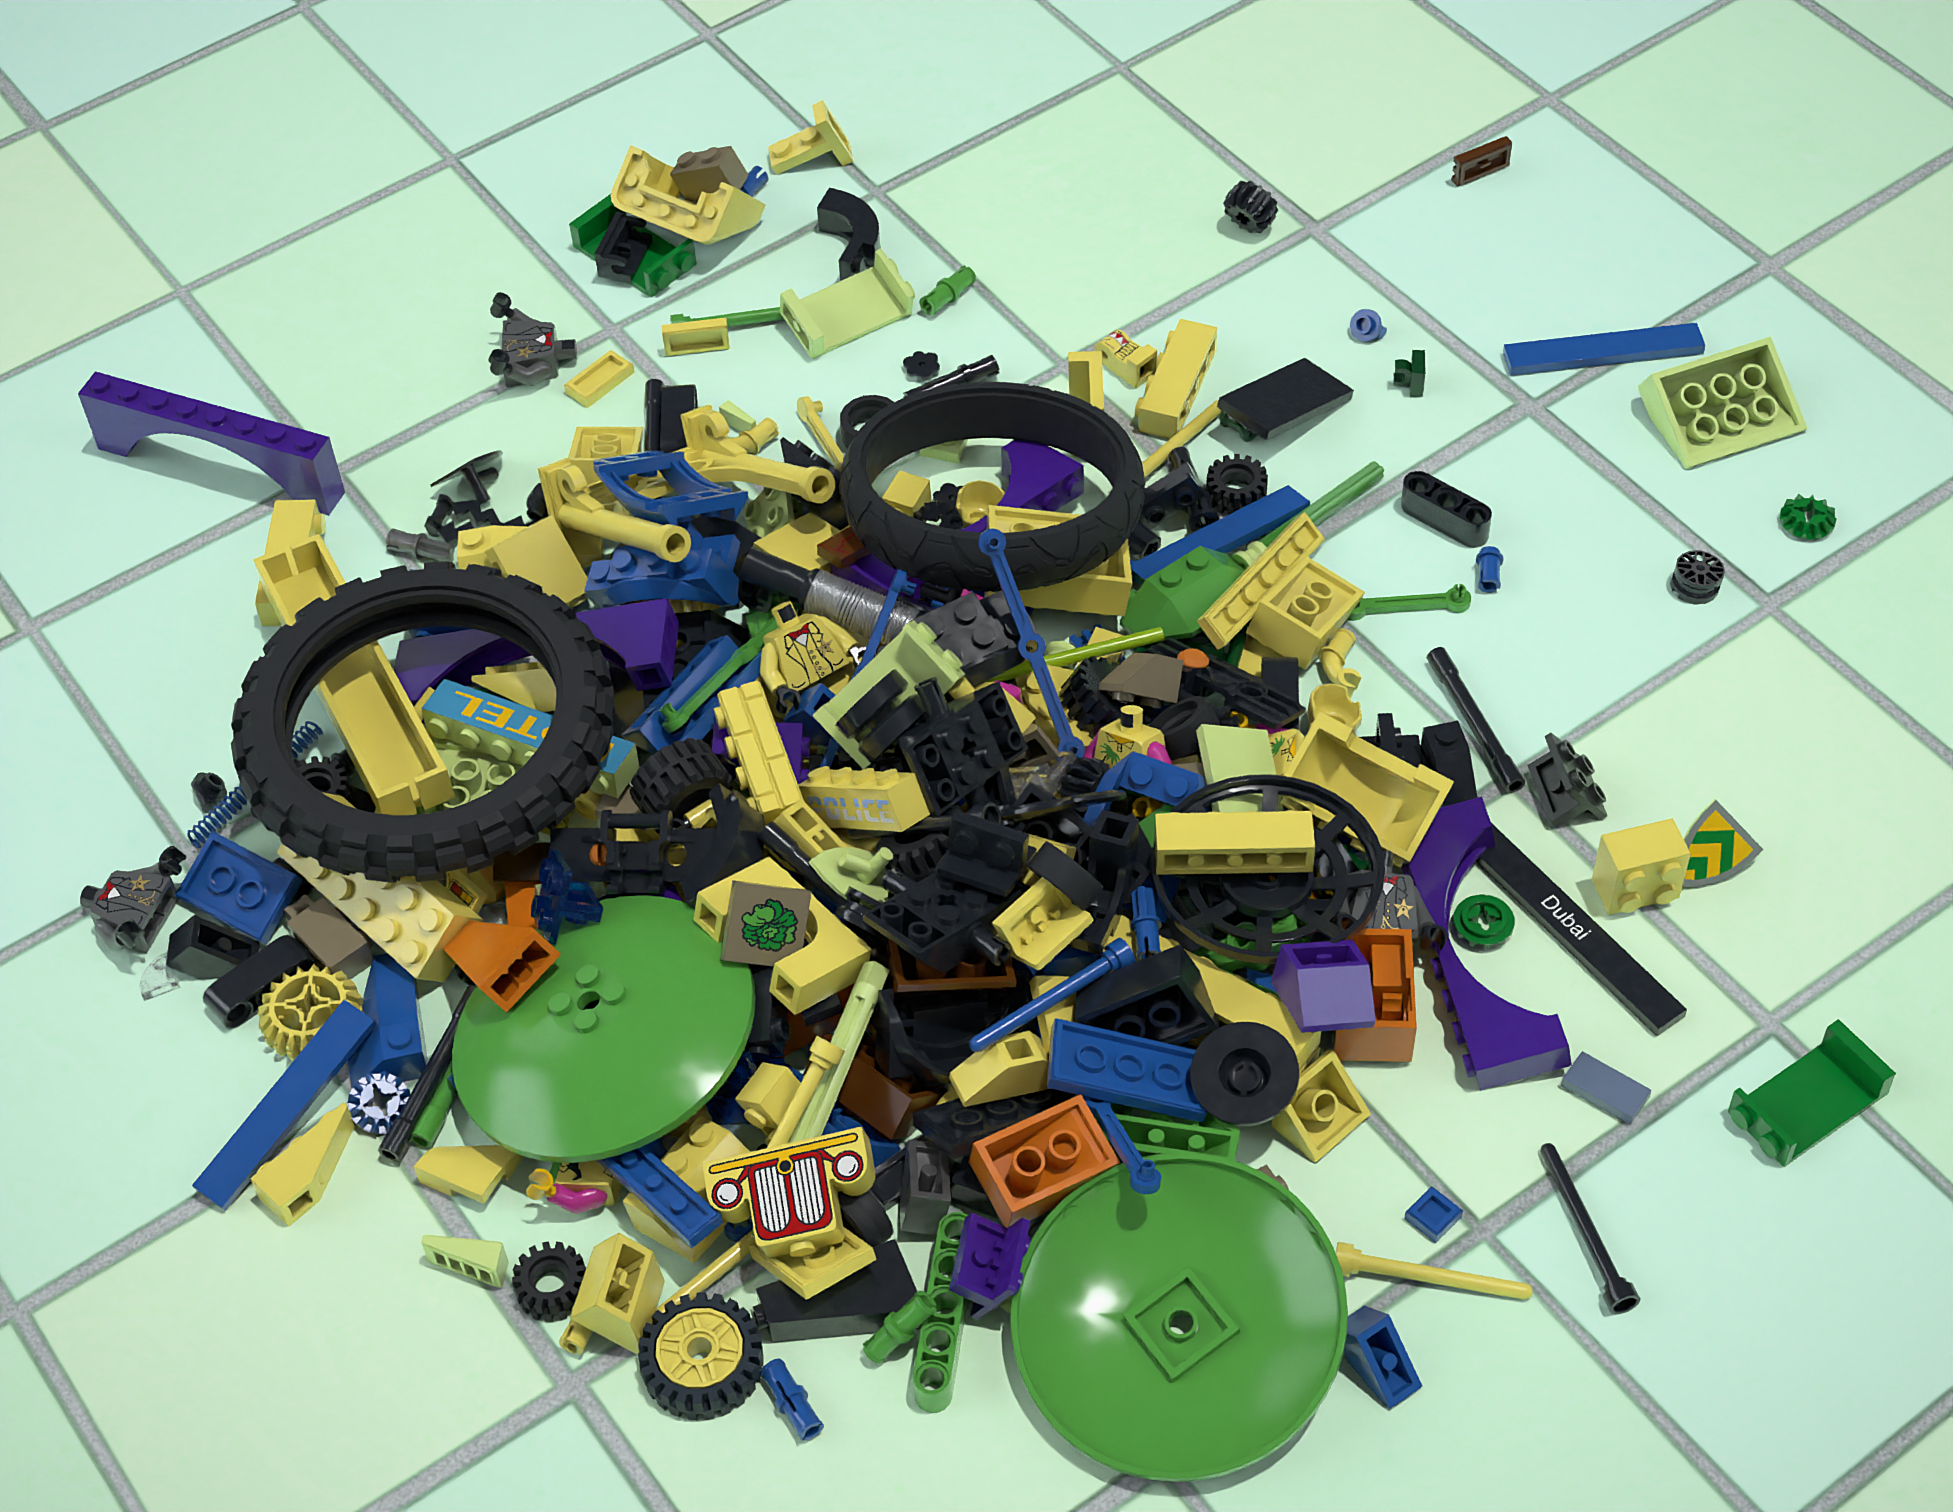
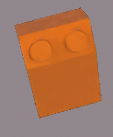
[969,1094,1120,1228]

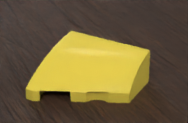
[414,1145,523,1204]

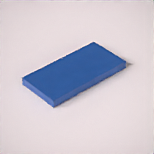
[1047,1018,1207,1123]

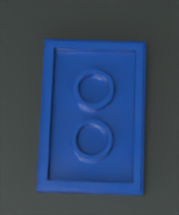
[174,831,303,945]

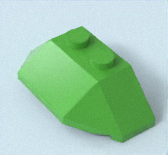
[1120,546,1245,640]
[1094,1102,1240,1164]

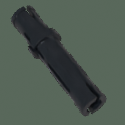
[903,354,1000,398]

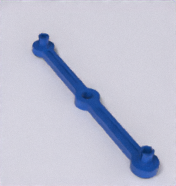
[978,528,1085,764]
[819,569,916,769]
[1037,1024,1161,1194]

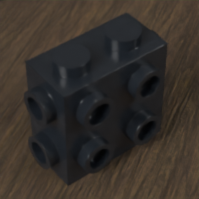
[738,968,789,1062]

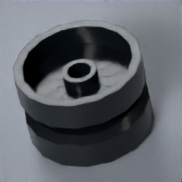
[835,669,926,764]

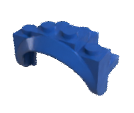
[584,522,740,609]

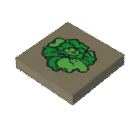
[720,880,812,966]

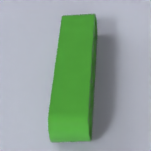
[913,1212,968,1413]

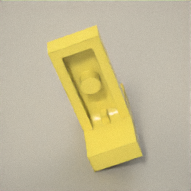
[768,100,853,175]

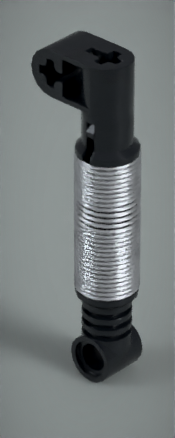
[738,547,925,645]

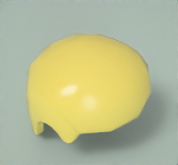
[955,480,1005,528]
[1307,683,1362,733]

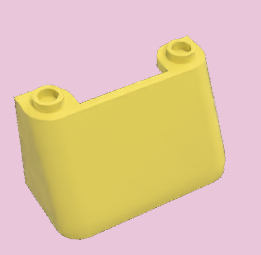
[611,145,766,245]

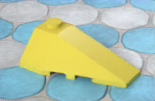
[457,525,604,578]

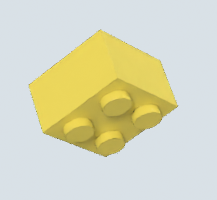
[1592,818,1691,915]

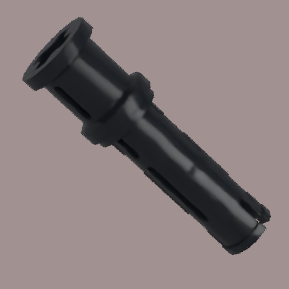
[1168,447,1220,532]

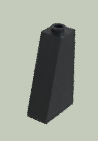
[752,1239,922,1343]

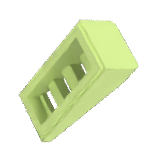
[421,1235,509,1288]

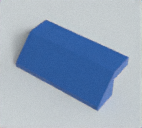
[622,635,762,755]

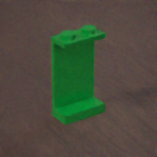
[569,194,697,298]
[1728,1019,1896,1167]

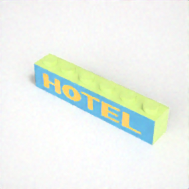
[421,679,639,798]

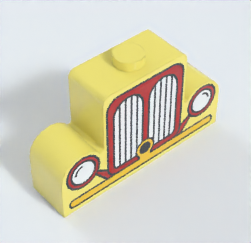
[702,1127,875,1258]

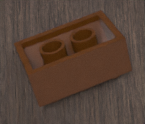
[885,938,1016,995]
[803,1031,948,1140]

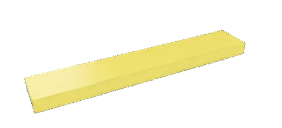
[1196,512,1325,650]

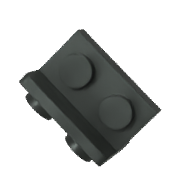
[1527,732,1608,828]

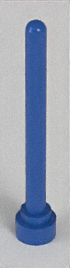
[969,938,1136,1052]

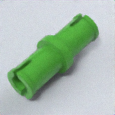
[919,265,976,316]
[863,1290,937,1364]

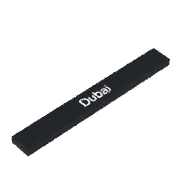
[1476,823,1687,1036]

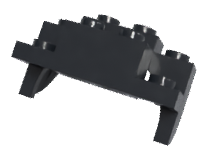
[876,590,1041,700]
[869,969,1038,1087]

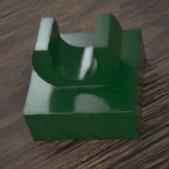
[1393,350,1426,397]

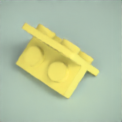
[992,877,1094,970]

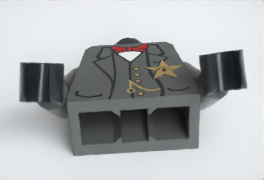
[488,292,577,387]
[80,846,187,954]
[1329,850,1448,951]

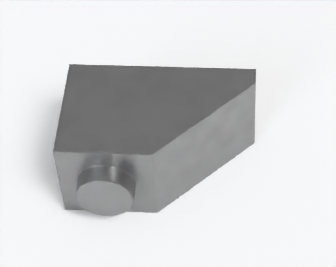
[900,1139,951,1235]

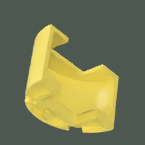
[1280,711,1454,868]

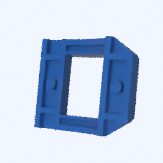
[593,451,748,526]
[1084,751,1211,923]

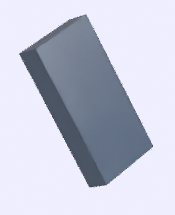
[1561,1051,1652,1125]

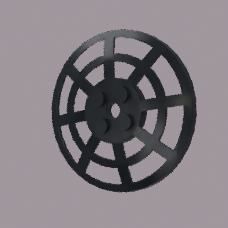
[1151,774,1385,964]

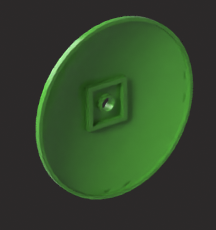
[452,896,756,1163]
[1011,1152,1348,1482]

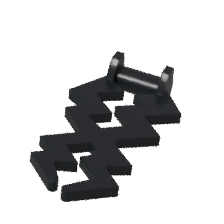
[424,494,535,545]

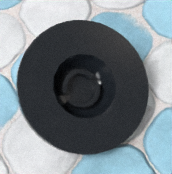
[1190,1022,1300,1126]

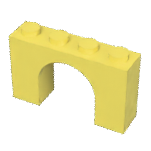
[693,857,872,1015]

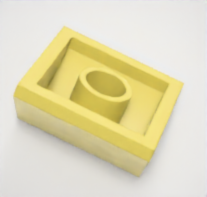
[1271,1049,1371,1162]

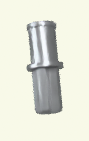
[386,528,455,562]

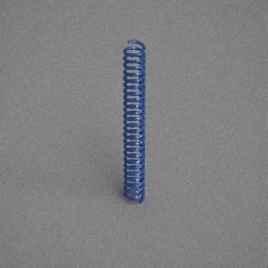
[187,721,323,848]

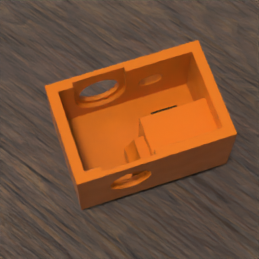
[1332,928,1417,1062]

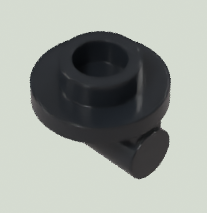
[191,772,227,813]

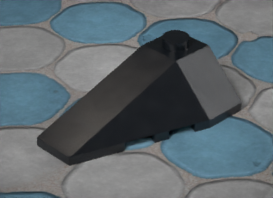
[1006,782,1151,904]

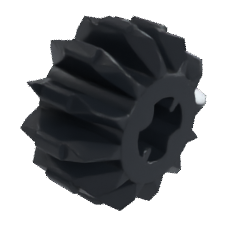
[1223,180,1279,233]
[1057,757,1110,818]

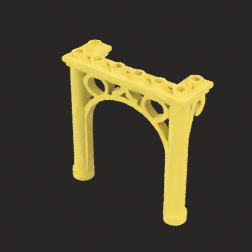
[538,404,835,562]

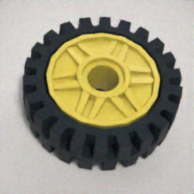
[638,1292,764,1420]

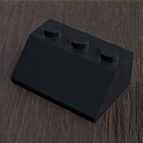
[1075,944,1219,1046]

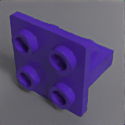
[949,1213,1031,1320]

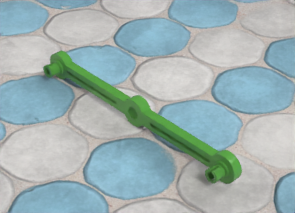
[1244,584,1471,627]
[659,601,799,733]

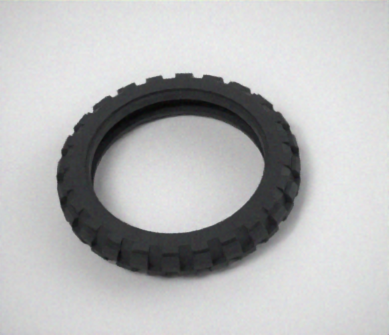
[231,562,615,883]

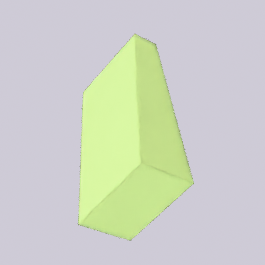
[719,400,756,432]

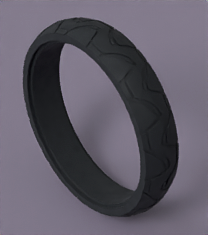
[839,382,1146,592]

